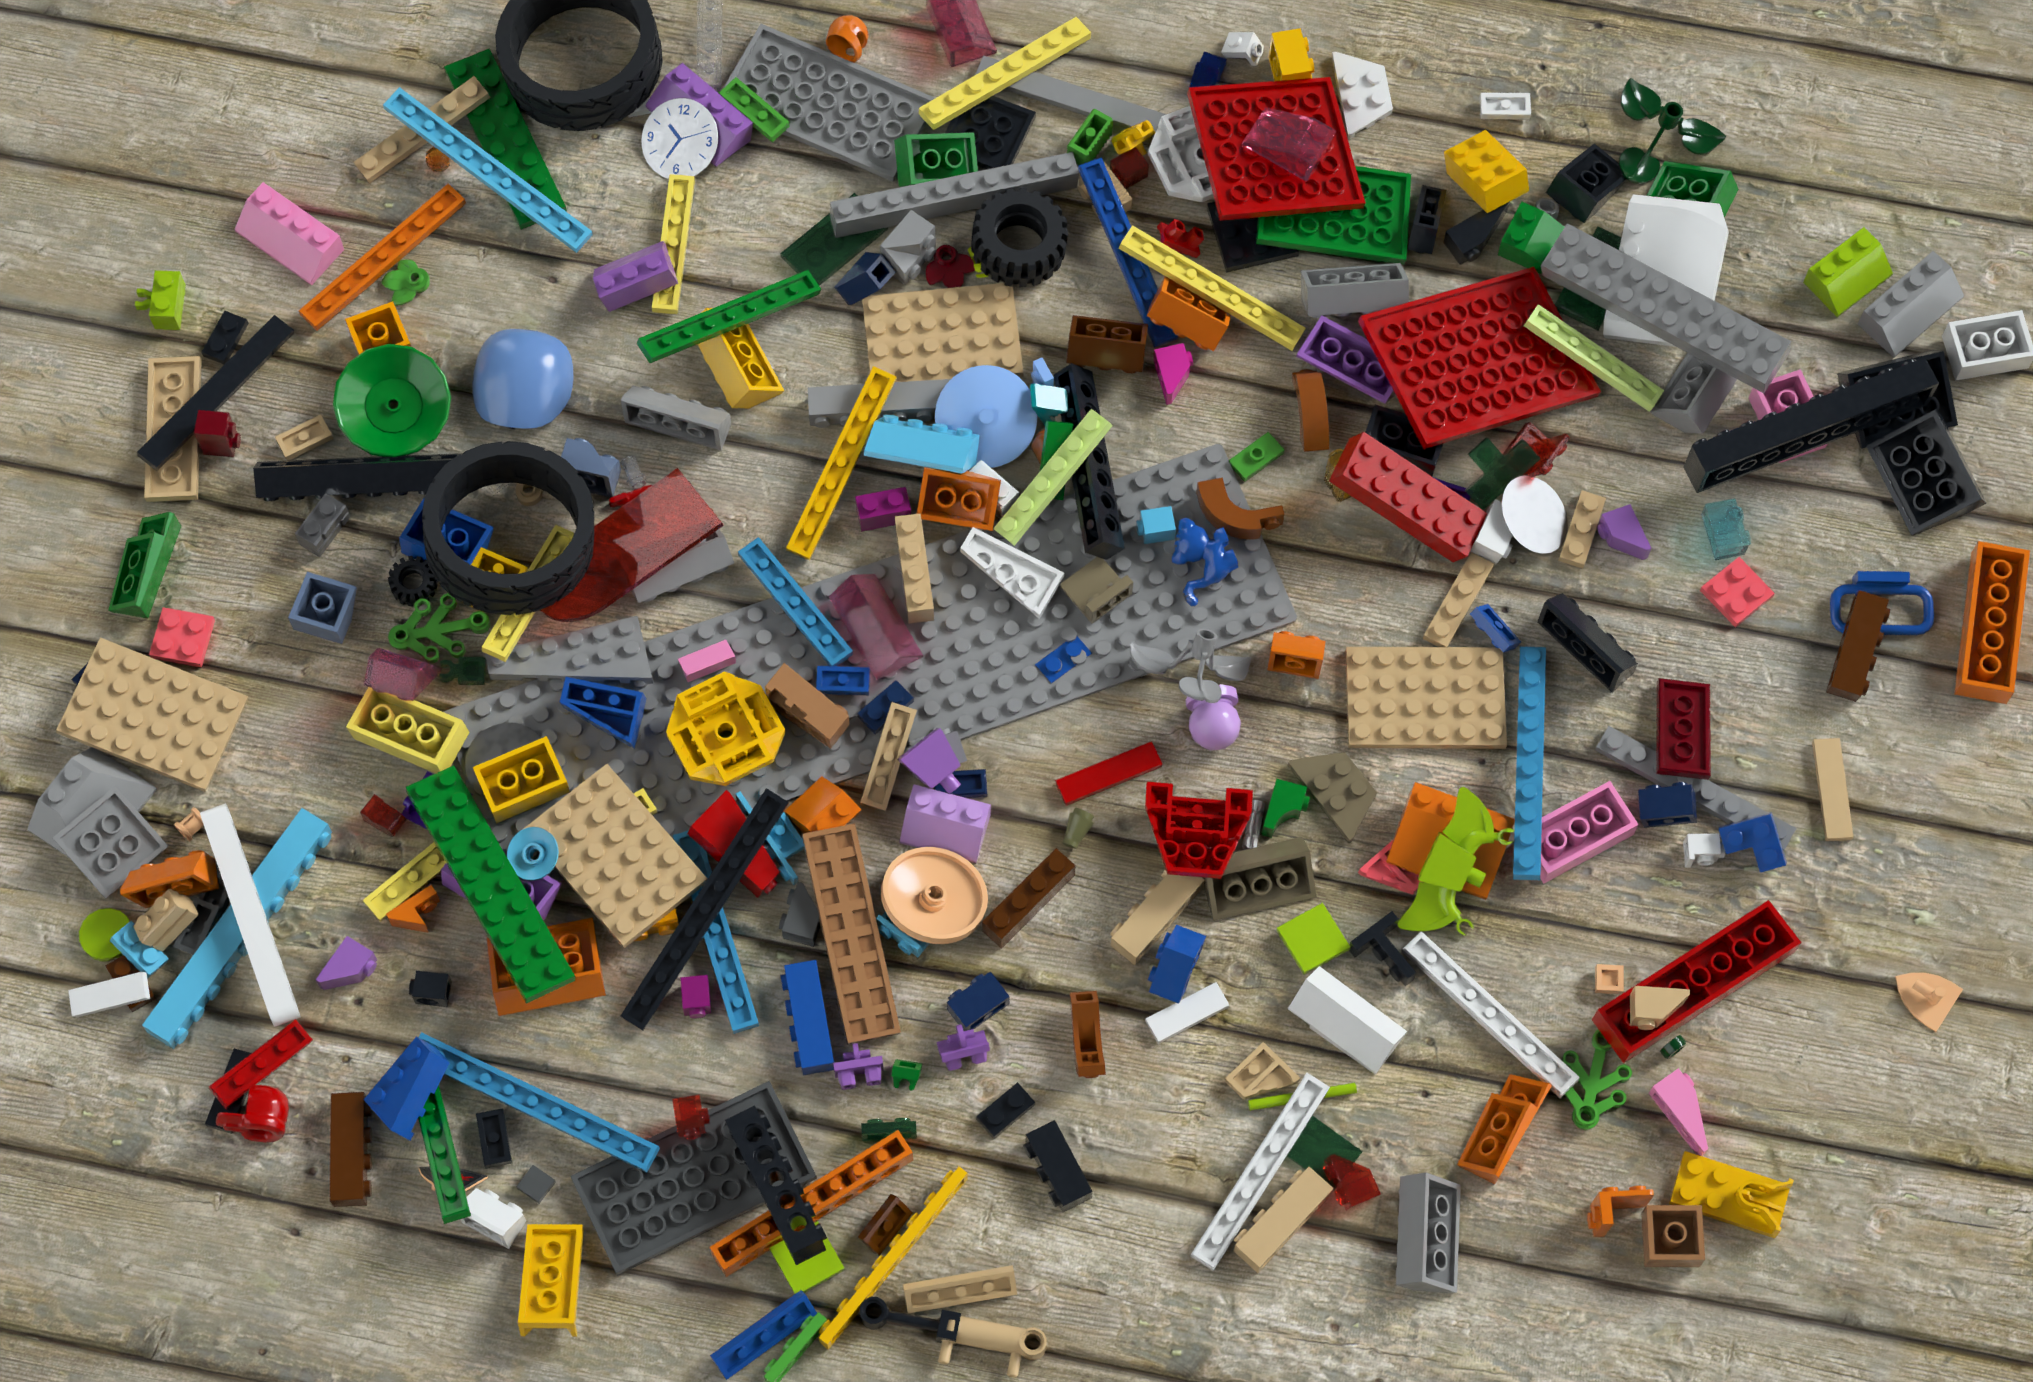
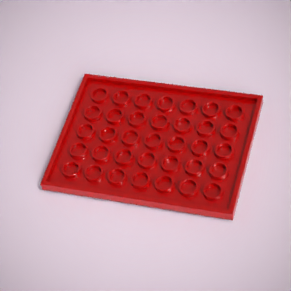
[1358,267,1601,449]

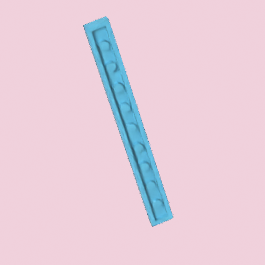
[383,87,593,253]

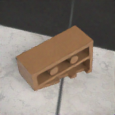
[765,663,850,749]

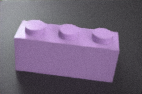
[900,784,991,863]

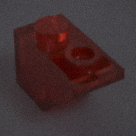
[1323,1154,1381,1211]

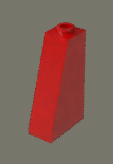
[687,790,780,898]

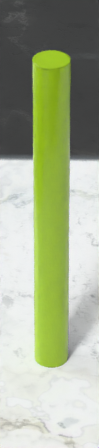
[1248,1082,1357,1111]

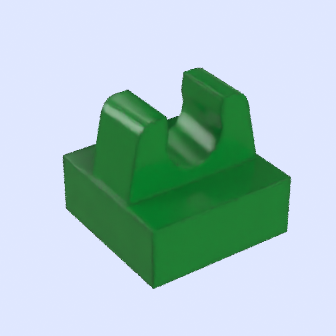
[891,1059,922,1091]

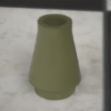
[1062,808,1094,849]

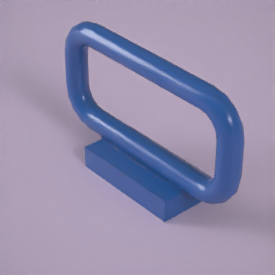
[1830,571,1934,635]

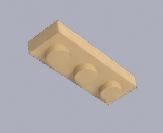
[1558,490,1606,569]

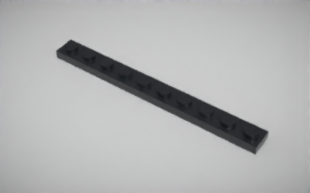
[620,788,789,1031]

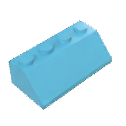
[864,415,980,474]

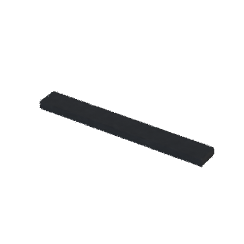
[137,315,294,471]

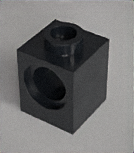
[409,971,452,1007]

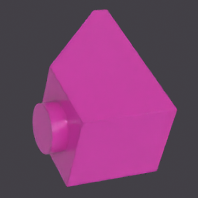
[1153,343,1193,405]

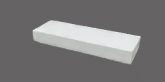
[68,972,150,1018]
[1145,982,1229,1044]

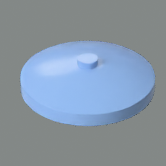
[935,365,1037,468]

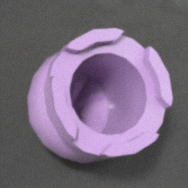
[1186,685,1241,751]

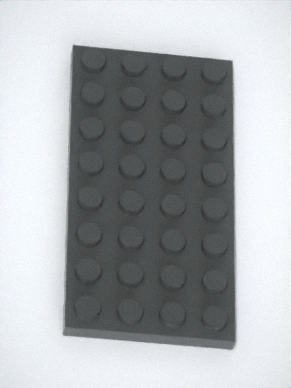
[570,1081,817,1276]

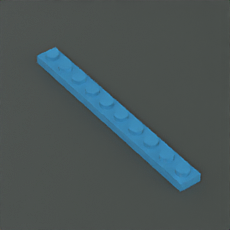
[1513,647,1546,880]
[419,1032,660,1172]

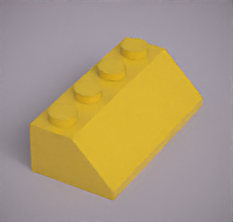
[698,308,784,409]

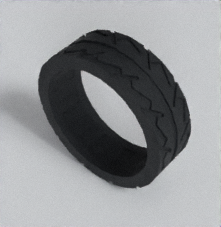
[495,0,663,131]
[422,441,594,615]

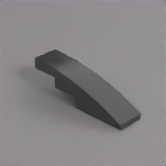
[173,861,249,955]

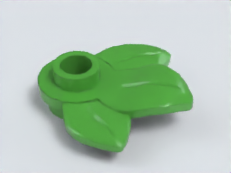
[381,259,430,306]

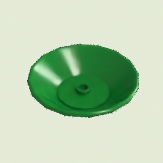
[333,344,451,457]

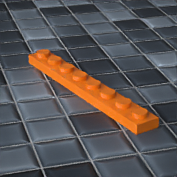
[299,184,466,331]

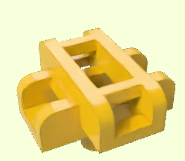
[1111,120,1156,158]

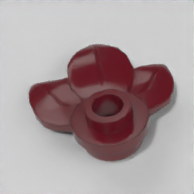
[926,245,975,288]

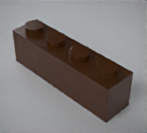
[1826,590,1891,702]
[982,848,1076,949]
[330,1092,372,1207]

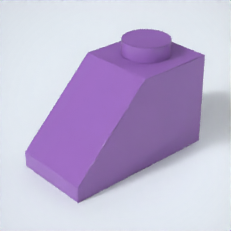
[1597,504,1651,560]
[315,936,377,990]

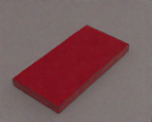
[1656,678,1711,780]

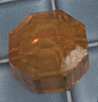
[426,147,450,172]

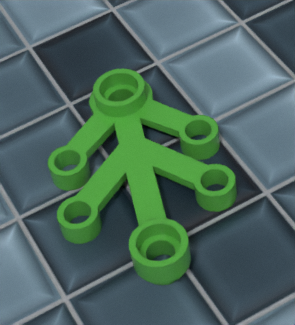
[388,593,490,664]
[1561,1030,1632,1130]

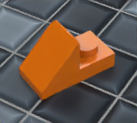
[386,885,440,933]

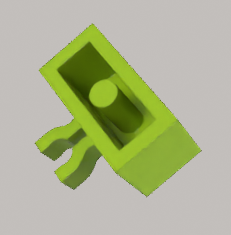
[135,270,186,330]

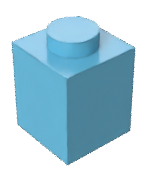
[1136,506,1176,544]

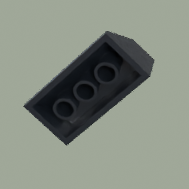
[1537,593,1638,693]

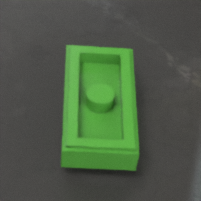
[1229,432,1284,482]

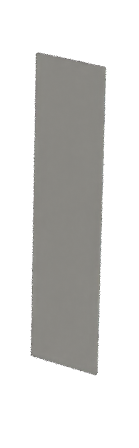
[444,444,1297,882]

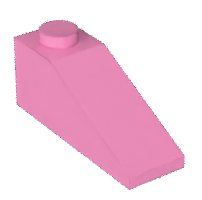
[1648,1068,1708,1156]

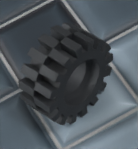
[388,556,437,607]

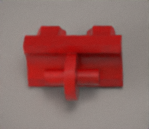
[1157,219,1204,258]

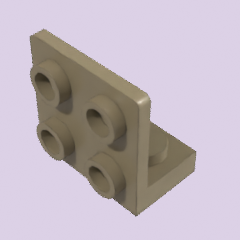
[1060,557,1133,624]

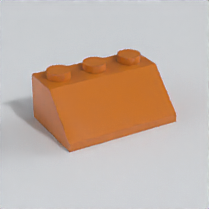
[1147,276,1231,351]
[120,850,219,908]

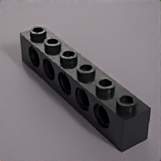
[725,1105,827,1265]

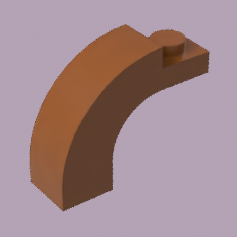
[1292,369,1329,452]
[1196,477,1285,540]
[1070,991,1106,1078]

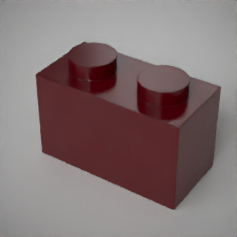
[194,410,241,457]

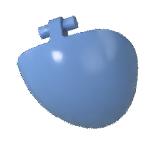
[472,329,574,429]

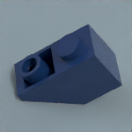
[834,252,896,305]

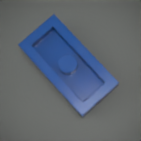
[1470,604,1521,652]
[1035,636,1092,684]
[816,666,870,696]

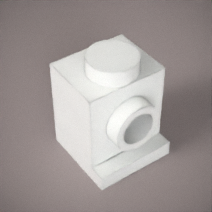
[1683,833,1725,868]

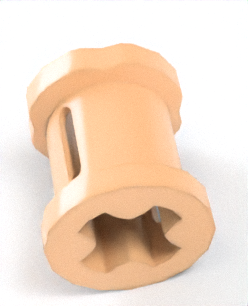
[174,807,204,842]

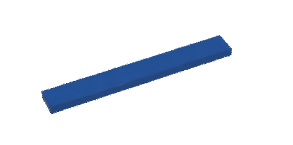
[1078,157,1178,348]

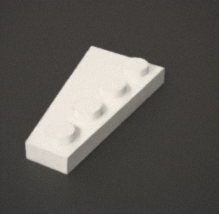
[960,527,1064,619]

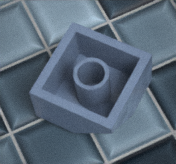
[561,438,621,497]
[288,572,357,644]

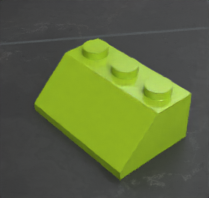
[1803,227,1893,317]

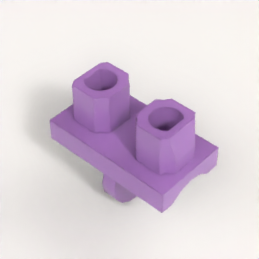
[937,1024,990,1071]
[833,1043,884,1090]

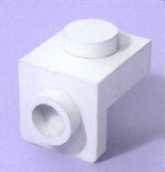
[1221,32,1264,66]

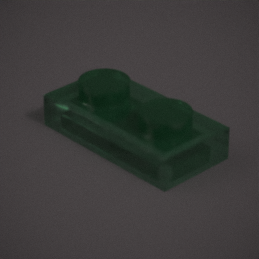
[861,1118,917,1141]

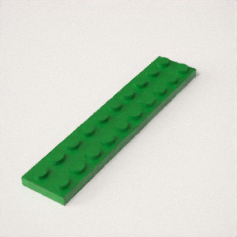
[406,765,575,1004]

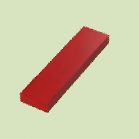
[1055,741,1162,806]
[208,1019,313,1109]

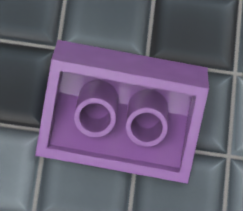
[593,241,678,312]

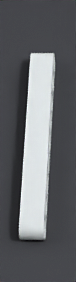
[200,803,301,1027]

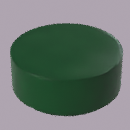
[1659,1035,1687,1059]

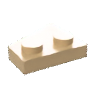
[1225,1042,1301,1100]

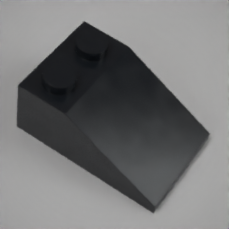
[1545,143,1628,223]
[1365,404,1444,477]

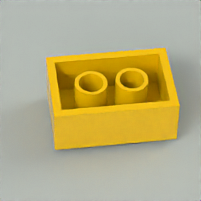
[1444,130,1529,213]
[473,736,570,824]

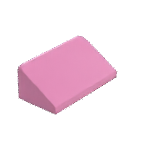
[678,640,736,682]

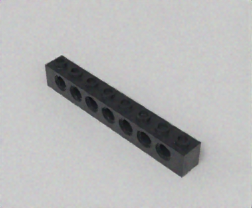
[1053,363,1125,560]

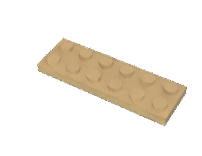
[144,356,201,502]

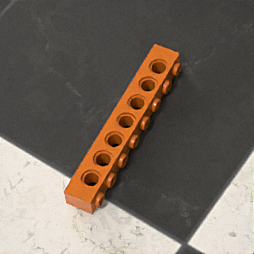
[710,1130,914,1277]

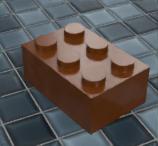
[1066,315,1148,374]

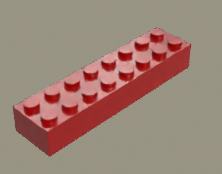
[1592,900,1802,1063]

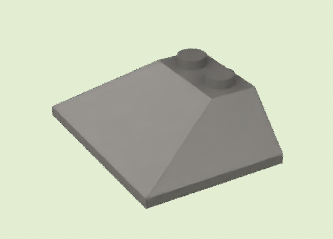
[28,747,157,858]

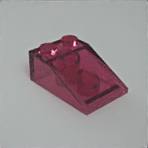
[1242,107,1336,182]

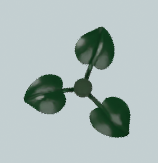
[1619,78,1726,184]

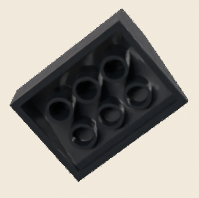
[1837,350,1958,449]
[1866,409,1987,536]

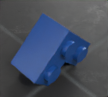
[1719,812,1787,873]
[1148,925,1206,1004]

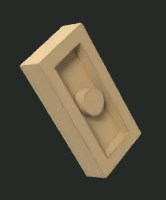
[275,415,334,460]

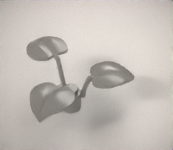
[1130,629,1251,703]

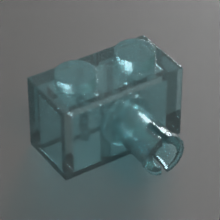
[1701,498,1751,560]

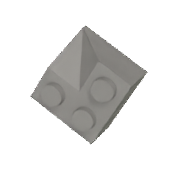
[880,210,937,285]

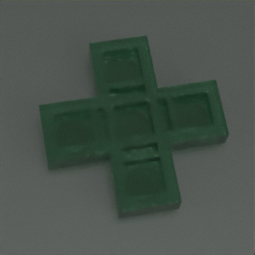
[1465,437,1541,510]

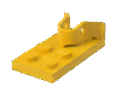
[1669,1151,1794,1238]
[518,1224,583,1337]

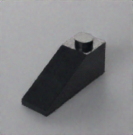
[1408,185,1447,254]
[1443,202,1510,265]

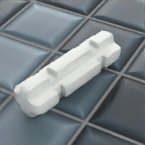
[1242,800,1265,850]

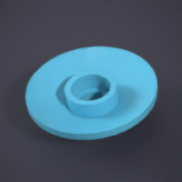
[507,827,559,881]

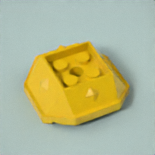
[666,671,785,786]

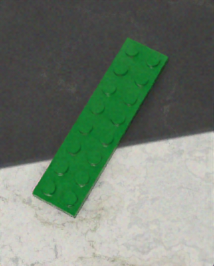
[444,48,567,230]

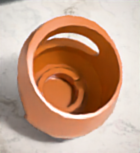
[826,15,868,63]

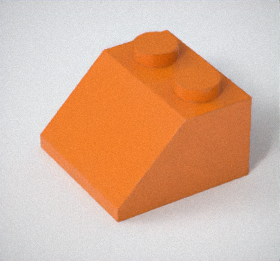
[1267,631,1326,679]
[784,776,862,834]

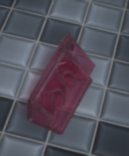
[829,574,923,680]

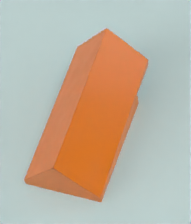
[1457,1074,1552,1184]

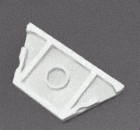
[1331,52,1393,139]

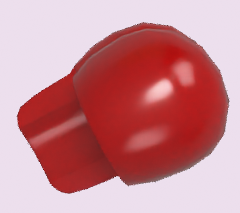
[216,1085,289,1143]

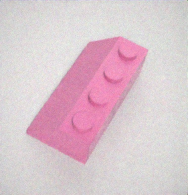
[235,182,344,285]

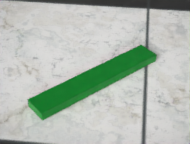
[418,1085,471,1224]

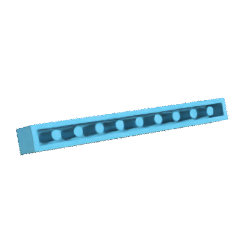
[142,808,332,1049]

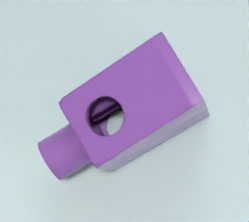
[898,728,961,794]

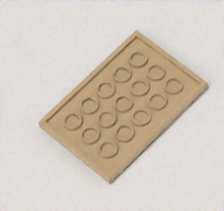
[862,283,1023,382]
[56,637,248,792]
[1345,647,1507,749]
[523,764,708,948]

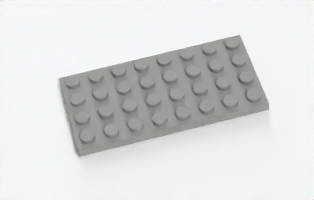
[724,24,935,182]

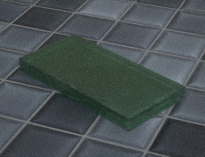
[780,193,888,286]

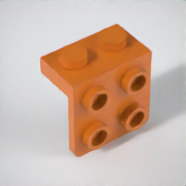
[1587,1186,1654,1237]

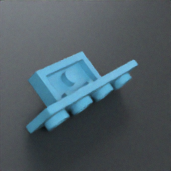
[735,791,804,885]

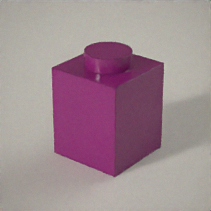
[680,975,712,1019]

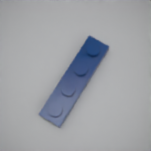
[710,1290,817,1380]

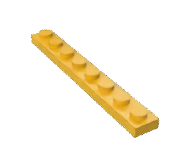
[786,366,897,561]
[819,1167,968,1350]

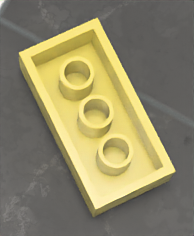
[346,682,470,773]

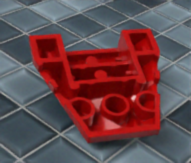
[1145,781,1253,879]

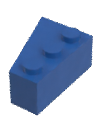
[560,677,647,749]
[364,1036,450,1141]

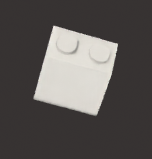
[460,1188,526,1249]

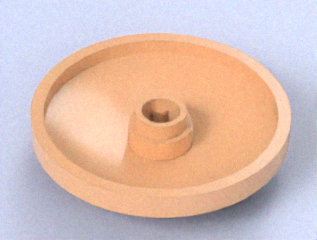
[881,847,988,944]

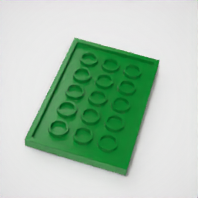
[1256,166,1412,265]

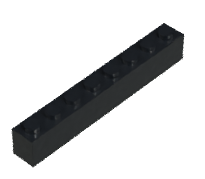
[253,453,463,501]

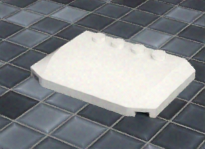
[1603,194,1729,347]

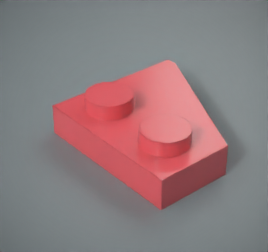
[1358,840,1421,895]

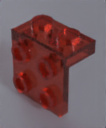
[1498,422,1570,478]

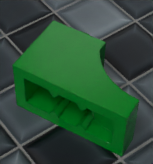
[1262,778,1310,838]

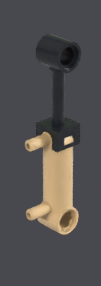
[860,1297,1047,1378]

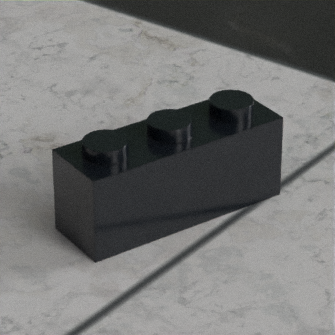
[1023,1120,1093,1212]

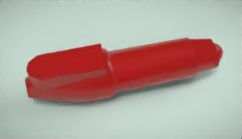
[609,485,656,507]

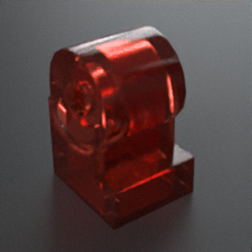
[360,794,407,837]

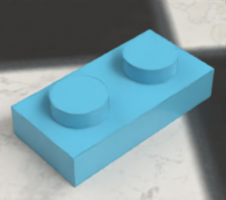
[110,921,169,979]

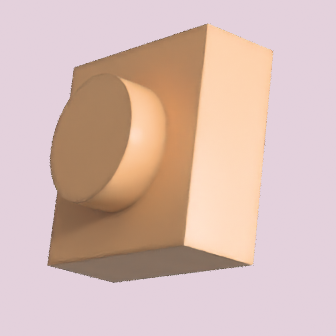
[1595,964,1624,994]

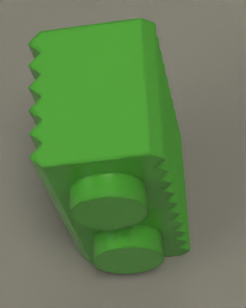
[1067,109,1113,166]

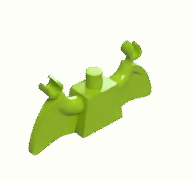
[1397,787,1514,936]

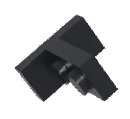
[1349,911,1416,987]

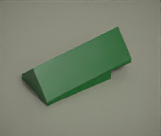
[108,512,181,619]

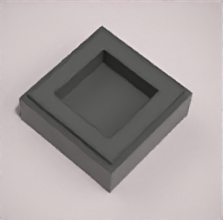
[516,1165,556,1204]

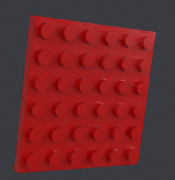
[1187,77,1365,221]

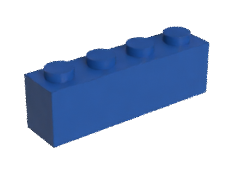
[780,960,834,1076]

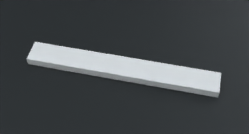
[1402,931,1580,1098]
[1190,1073,1330,1271]

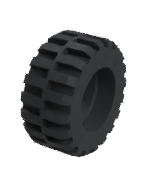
[971,188,1068,288]

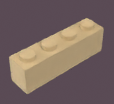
[895,513,934,624]
[1110,870,1205,965]
[1234,1167,1334,1273]

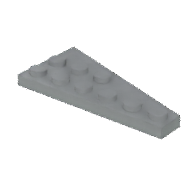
[485,616,654,684]

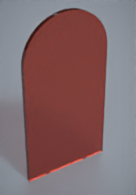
[539,468,724,622]

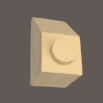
[1630,986,1690,1030]

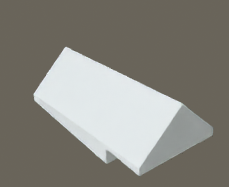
[1288,966,1407,1075]

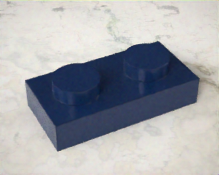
[857,680,914,735]

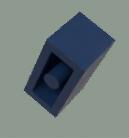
[1638,782,1697,828]
[947,971,1010,1031]

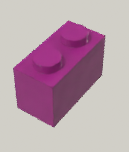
[855,487,911,532]

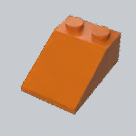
[917,467,1001,531]

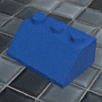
[399,498,494,565]

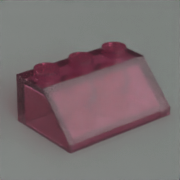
[926,0,997,67]

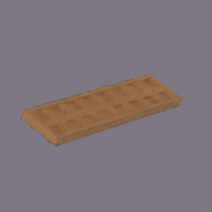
[802,824,901,1045]

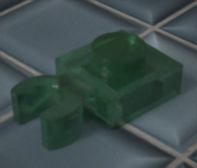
[439,657,486,685]

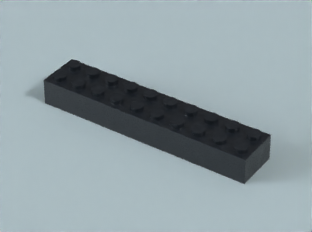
[1683,357,1939,493]

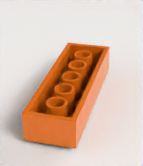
[1954,541,2030,704]

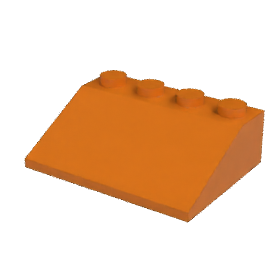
[1386,782,1515,900]
[487,918,606,1016]

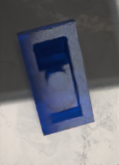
[1187,51,1227,97]

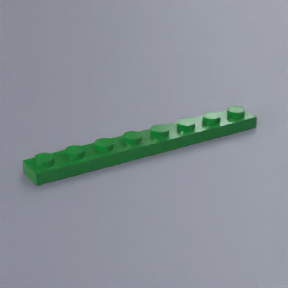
[637,270,821,364]

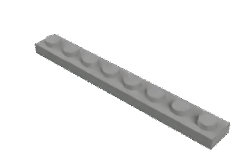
[1595,726,1796,851]

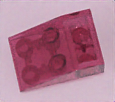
[364,648,442,701]

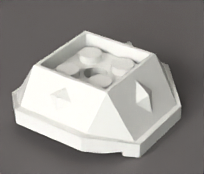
[1148,106,1214,202]

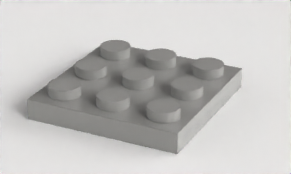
[52,786,168,899]

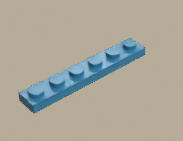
[738,537,853,666]

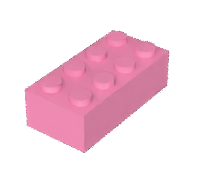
[1540,781,1639,884]

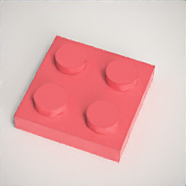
[1700,557,1775,628]
[149,607,215,668]

